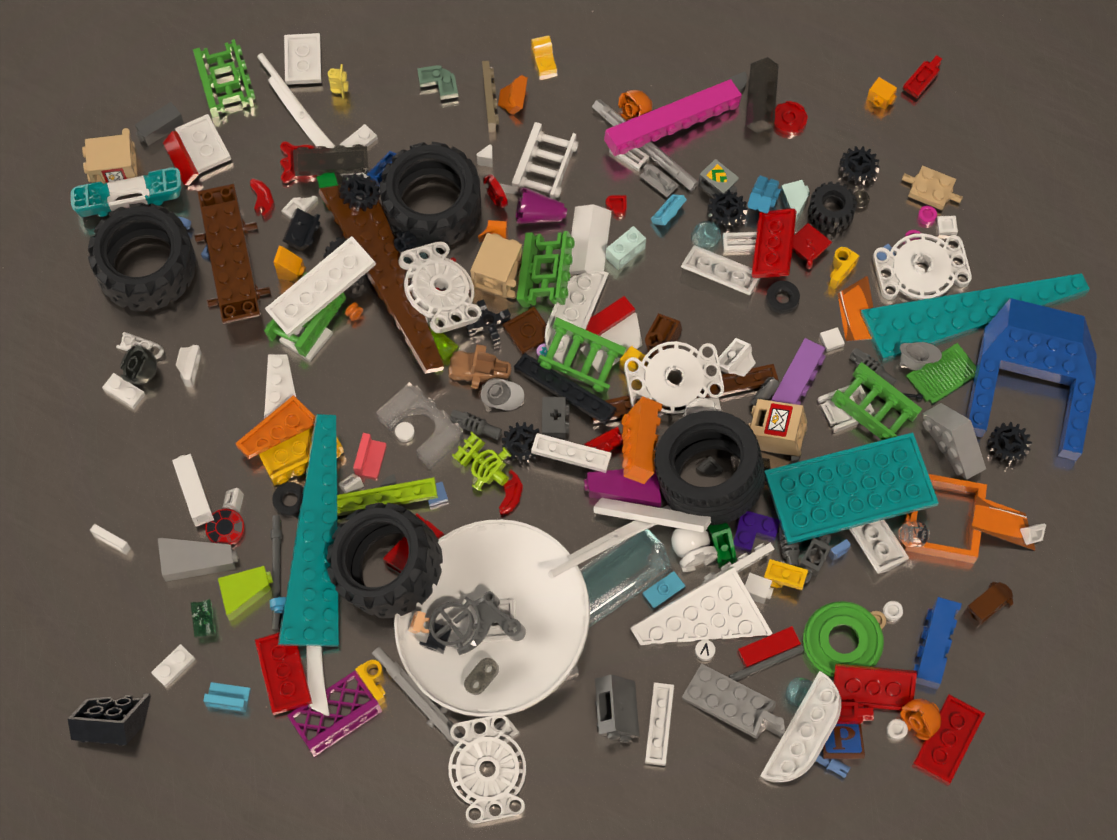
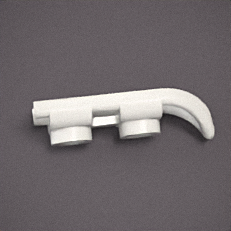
[116,332,164,359]

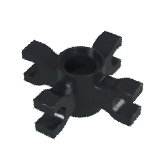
[466,299,511,345]

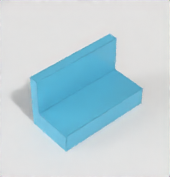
[203,682,251,712]

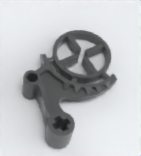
[429,591,526,655]

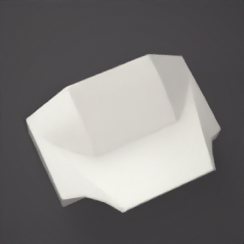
[714,338,756,377]
[176,345,202,387]

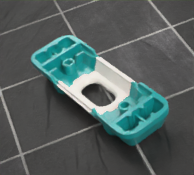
[70,167,182,217]

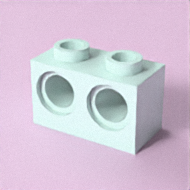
[606,226,646,270]

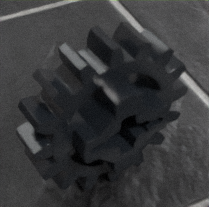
[839,146,880,185]
[339,173,380,211]
[707,190,748,229]
[502,422,539,464]
[988,422,1032,464]

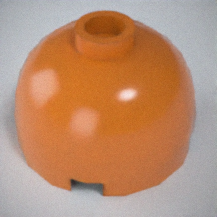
[618,90,652,121]
[900,698,941,740]

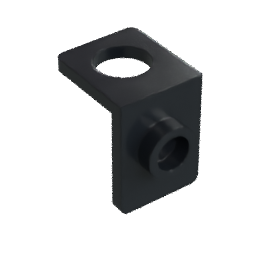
[419,623,452,654]

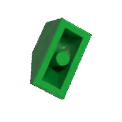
[706,523,737,568]

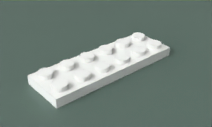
[265,236,376,337]

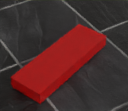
[163,131,199,185]
[586,296,635,336]
[738,626,801,668]

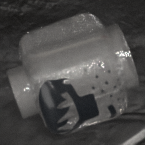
[899,521,930,547]

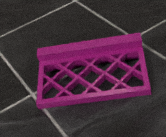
[287,671,382,757]

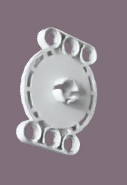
[873,233,972,300]
[398,241,482,333]
[624,341,724,414]
[448,715,526,823]

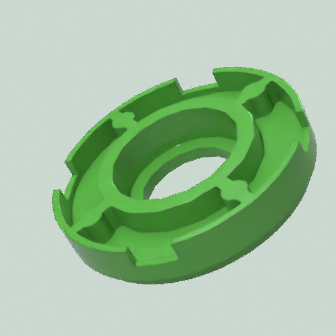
[802,601,884,680]

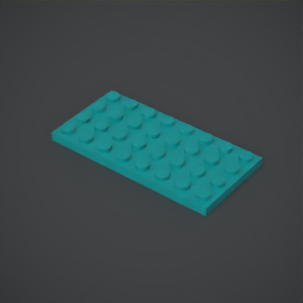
[765,433,939,545]

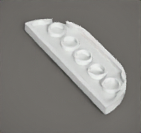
[545,270,609,364]
[760,671,841,782]

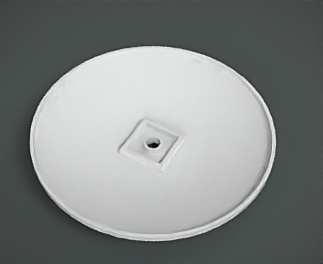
[394,519,590,717]

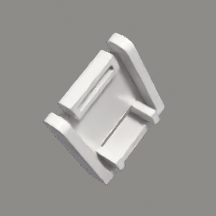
[817,385,876,433]

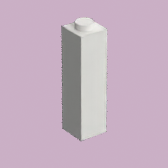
[172,454,214,527]

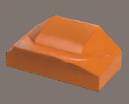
[498,75,528,115]
[478,220,508,243]

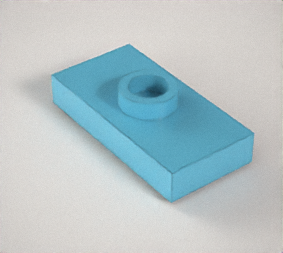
[651,194,687,225]
[642,571,686,610]

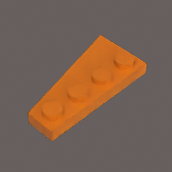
[235,395,315,459]

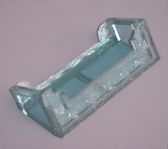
[580,529,673,627]

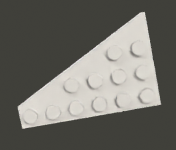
[630,566,773,645]

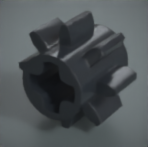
[394,230,417,254]

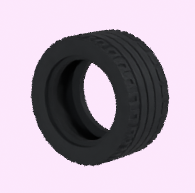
[654,410,765,525]

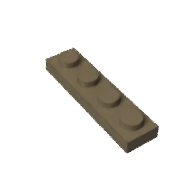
[482,61,499,132]

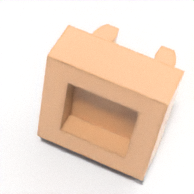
[408,611,430,634]

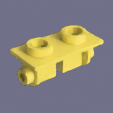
[328,64,349,99]

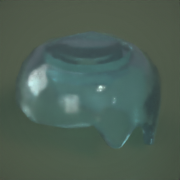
[691,221,721,249]
[786,677,813,708]

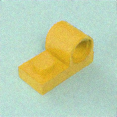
[531,35,557,76]
[829,247,859,289]
[764,559,808,590]
[355,660,386,705]

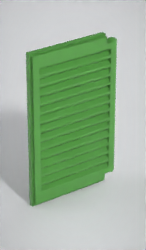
[906,343,976,404]

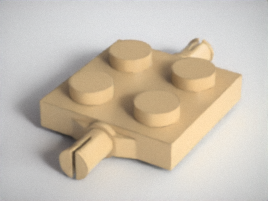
[902,165,963,210]

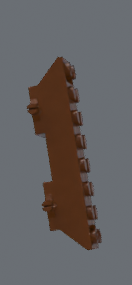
[195,184,271,324]

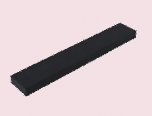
[514,353,617,425]

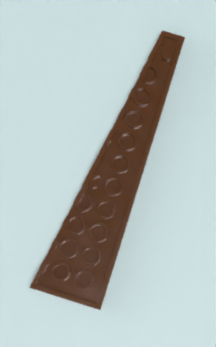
[318,180,444,374]

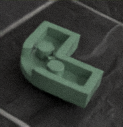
[417,65,458,100]

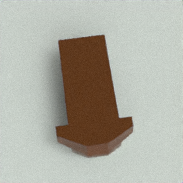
[645,313,682,358]
[964,582,1013,628]

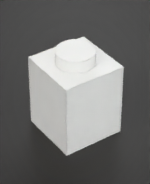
[745,573,774,604]

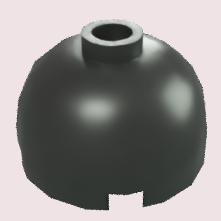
[120,345,157,385]

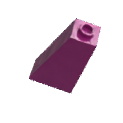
[584,469,661,508]

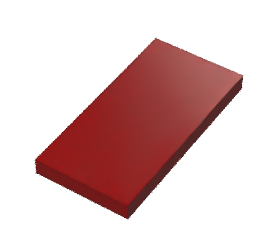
[752,208,797,278]
[255,632,313,715]
[833,664,917,711]
[913,694,985,785]

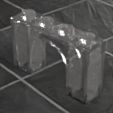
[376,382,464,470]

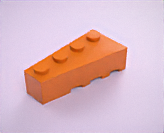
[621,396,662,484]

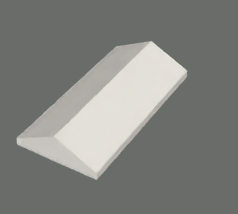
[569,204,612,275]
[681,245,760,295]
[849,520,909,574]

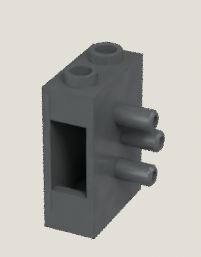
[595,674,640,743]

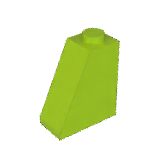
[218,566,273,621]

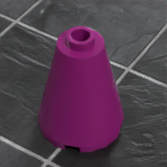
[515,187,567,224]

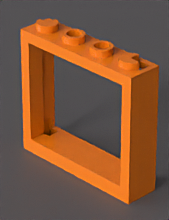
[902,474,987,563]

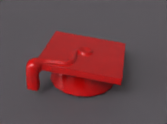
[792,223,832,269]

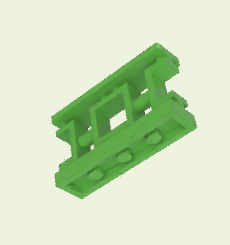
[193,39,256,118]
[517,231,575,308]

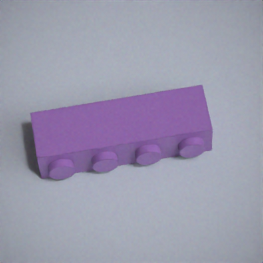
[771,338,826,405]

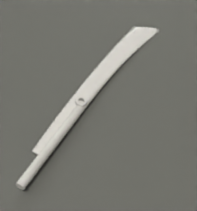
[257,53,368,178]
[548,505,672,579]
[306,646,330,716]

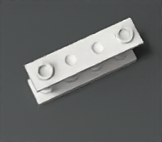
[512,122,579,200]

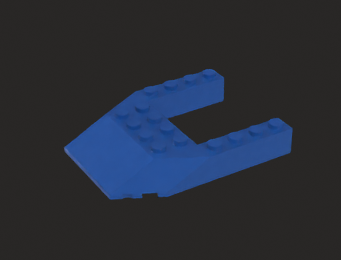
[966,298,1097,461]

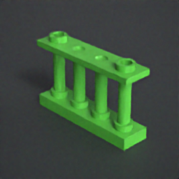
[264,272,346,357]
[537,317,626,393]
[831,362,922,441]

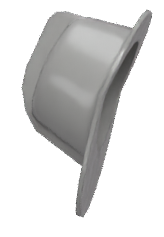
[900,342,942,371]
[481,378,524,411]

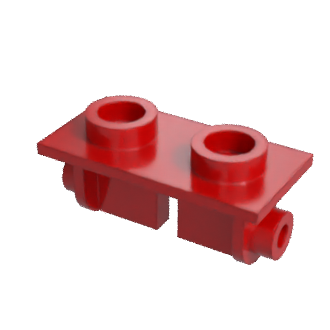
[584,426,623,452]

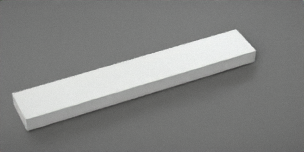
[594,498,711,532]

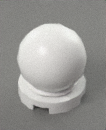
[671,528,718,572]

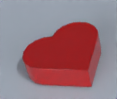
[605,195,627,217]

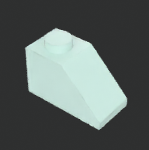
[780,180,810,224]

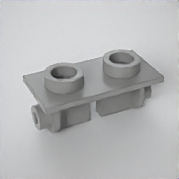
[640,163,679,198]

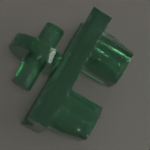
[191,599,215,638]

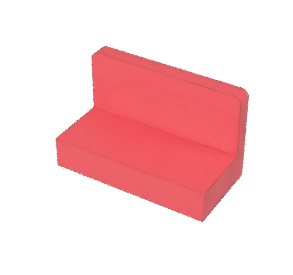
[353,433,387,479]

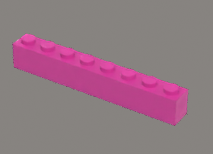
[604,79,742,156]

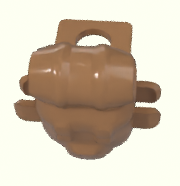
[448,344,511,389]

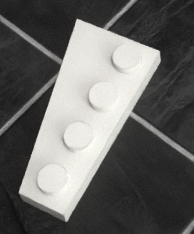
[264,354,296,419]

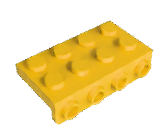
[258,427,344,486]

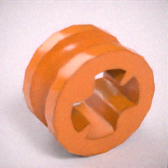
[345,302,363,321]

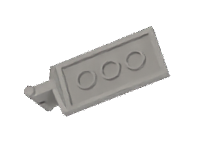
[682,664,785,739]

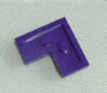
[733,511,780,553]

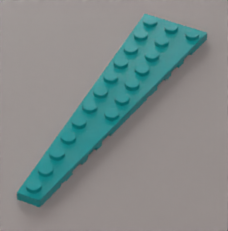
[861,273,1090,361]
[278,414,339,647]

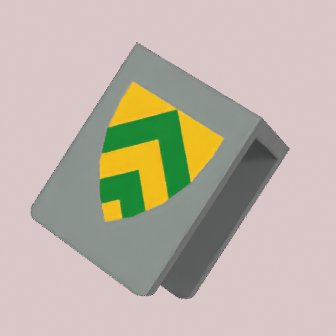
[698,159,739,198]

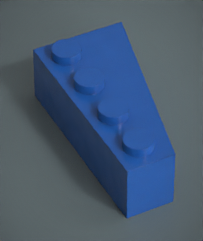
[913,597,962,689]

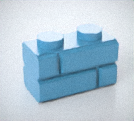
[747,175,781,213]

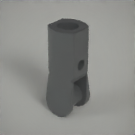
[750,377,779,406]

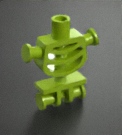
[452,431,512,492]

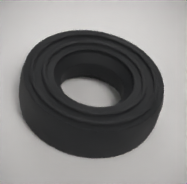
[766,281,800,314]
[272,482,304,517]

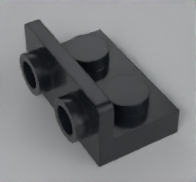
[282,208,320,251]

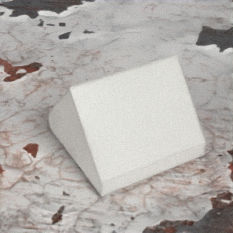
[476,144,493,168]
[338,473,364,493]
[222,488,244,512]
[1020,523,1046,545]

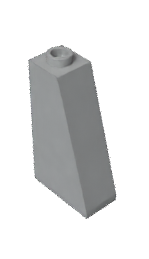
[158,538,238,581]

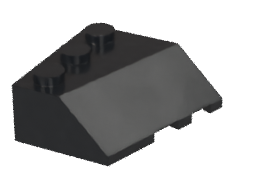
[68,693,151,746]

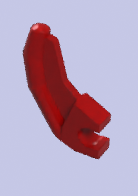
[250,178,274,219]
[499,470,523,516]

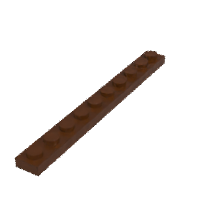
[592,364,779,424]

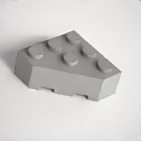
[922,403,986,479]

